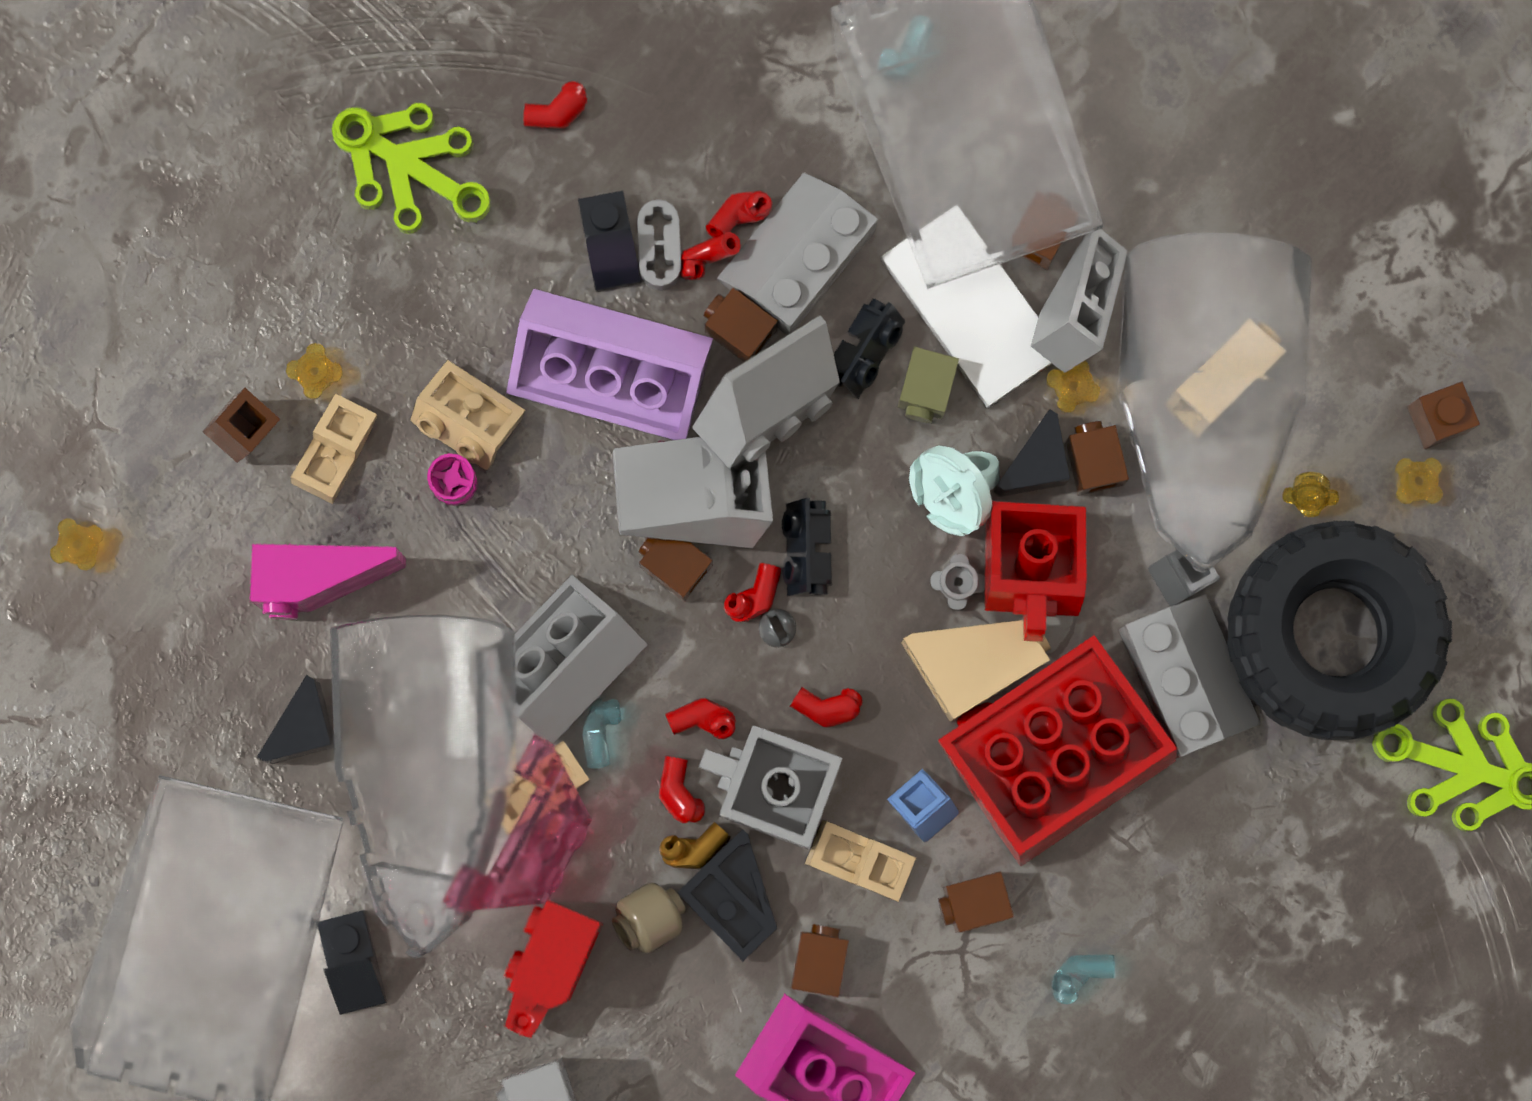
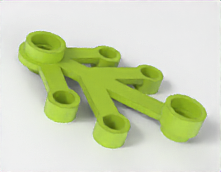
[332,103,491,234]
[1372,698,1532,831]

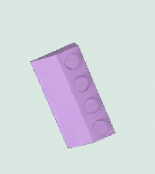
[506,289,713,440]

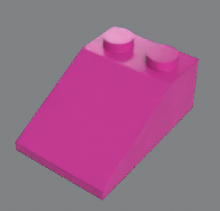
[250,544,406,620]
[735,993,915,1101]

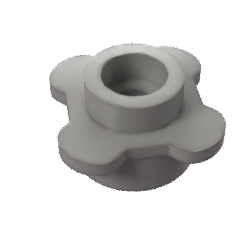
[930,554,985,610]

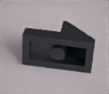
[578,191,641,292]
[317,910,387,1015]

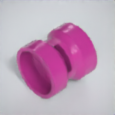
[427,453,478,506]

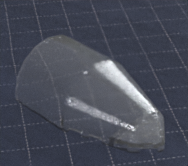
[1118,233,1312,572]
[330,615,518,958]

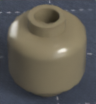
[612,883,685,953]

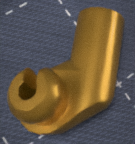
[659,822,731,869]

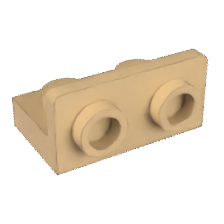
[411,360,525,470]

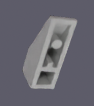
[1031,224,1128,373]

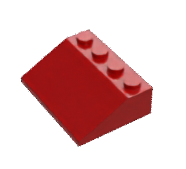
[938,635,1177,866]

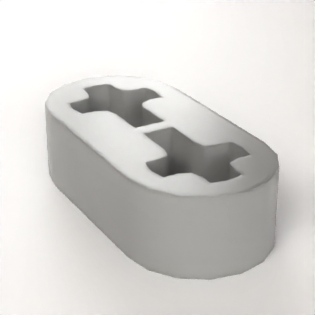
[637,199,681,290]

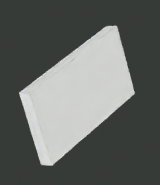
[880,204,1052,409]

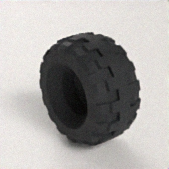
[1227,521,1452,740]

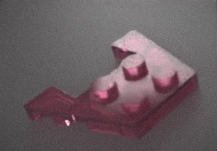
[442,734,592,912]

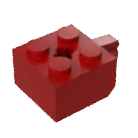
[985,501,1087,642]
[504,900,604,1038]

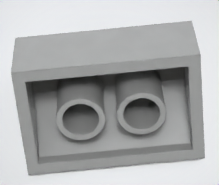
[717,173,878,336]
[692,316,840,469]
[475,575,648,747]
[1119,594,1260,758]

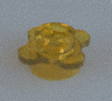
[286,343,343,399]
[1046,361,1101,413]
[1395,458,1443,504]
[1282,472,1339,517]
[50,518,104,571]

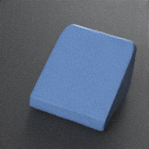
[887,769,959,842]

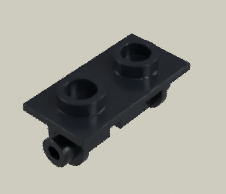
[834,298,906,399]
[782,498,832,596]

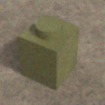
[897,347,959,423]

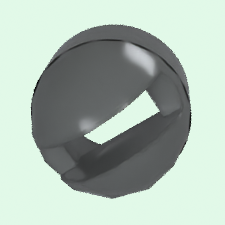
[759,609,796,648]

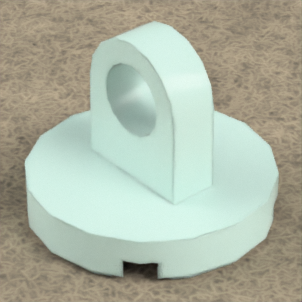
[909,445,1000,536]

